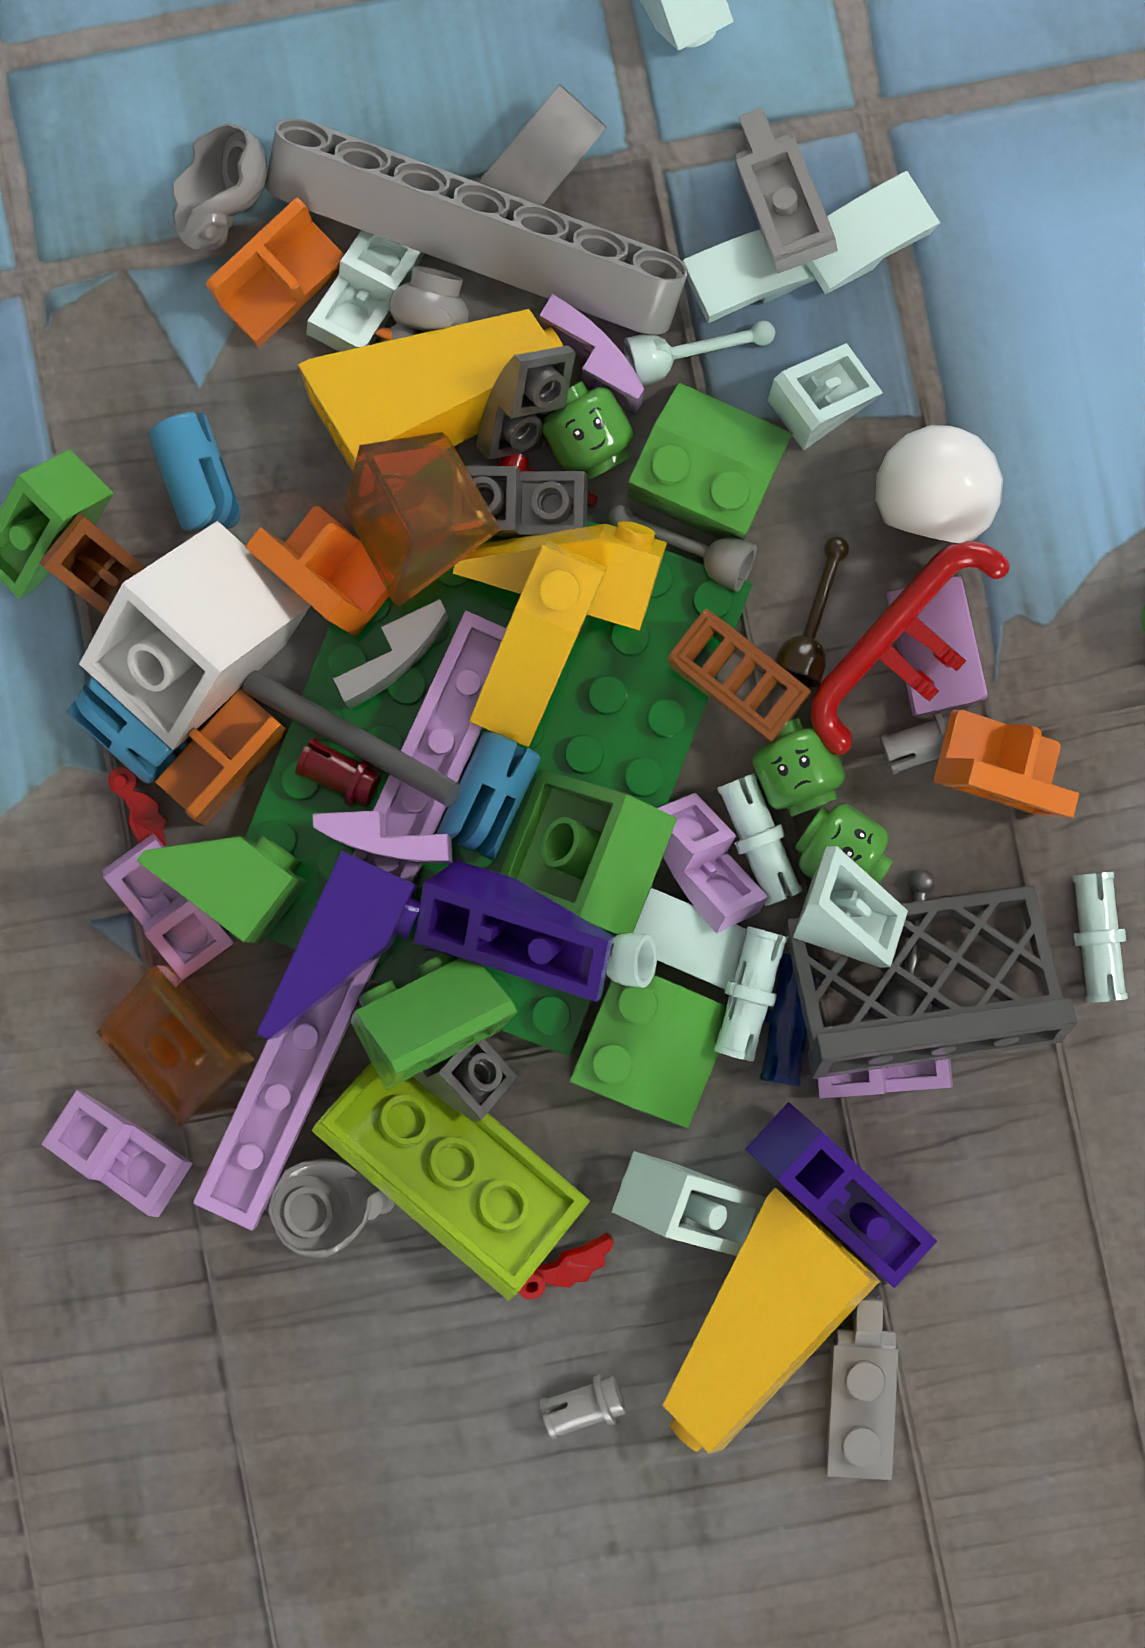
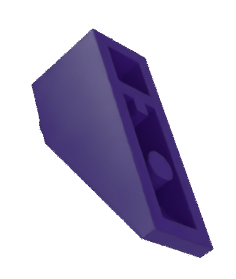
[257,851,421,1039]
[414,860,613,1002]
[745,1102,937,1288]

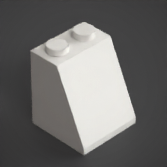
[79,521,311,750]

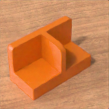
[206,197,345,348]
[245,506,401,637]
[155,688,288,826]
[933,710,1080,818]

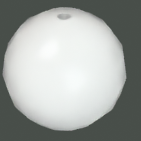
[875,425,1003,543]

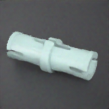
[717,773,803,906]
[1072,872,1128,1003]
[714,926,788,1061]

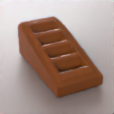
[667,609,811,743]

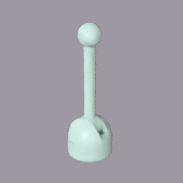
[624,320,775,386]
[606,933,657,988]

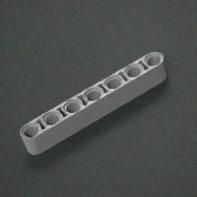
[265,119,688,335]

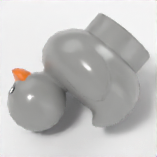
[375,266,469,342]

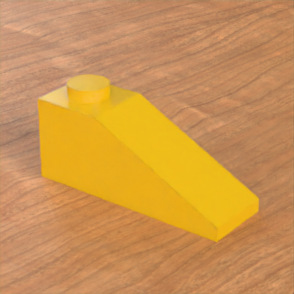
[453,521,667,630]
[469,541,608,748]

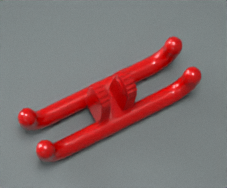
[810,541,1010,755]

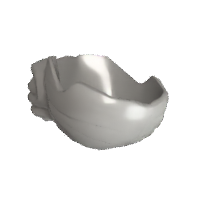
[172,123,267,251]
[267,1158,395,1258]

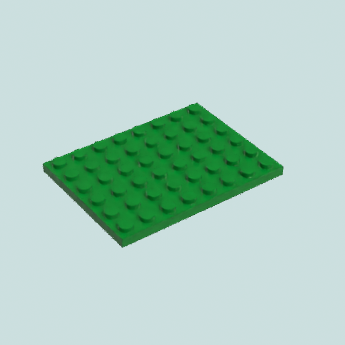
[245,459,753,1057]

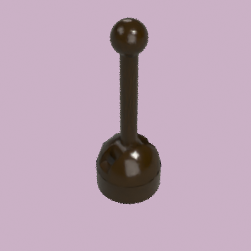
[775,537,849,687]

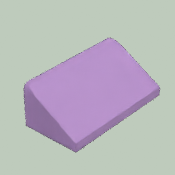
[886,576,987,717]

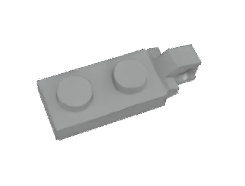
[735,107,838,273]
[825,1296,899,1480]

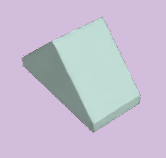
[767,343,883,451]
[793,846,908,968]

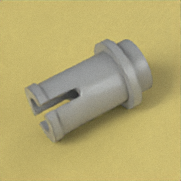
[880,712,950,775]
[539,1374,626,1440]

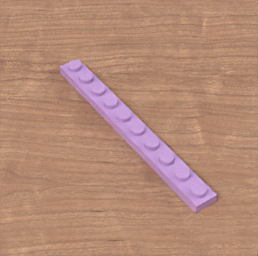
[193,610,506,1231]

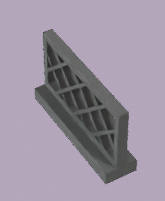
[784,885,1078,1079]

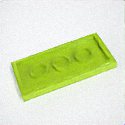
[311,1062,590,1301]

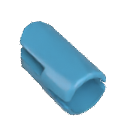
[148,412,241,531]
[66,676,188,784]
[436,731,541,860]

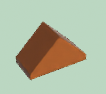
[39,513,146,615]

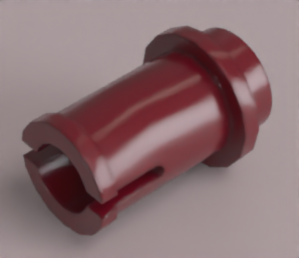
[295,737,382,807]

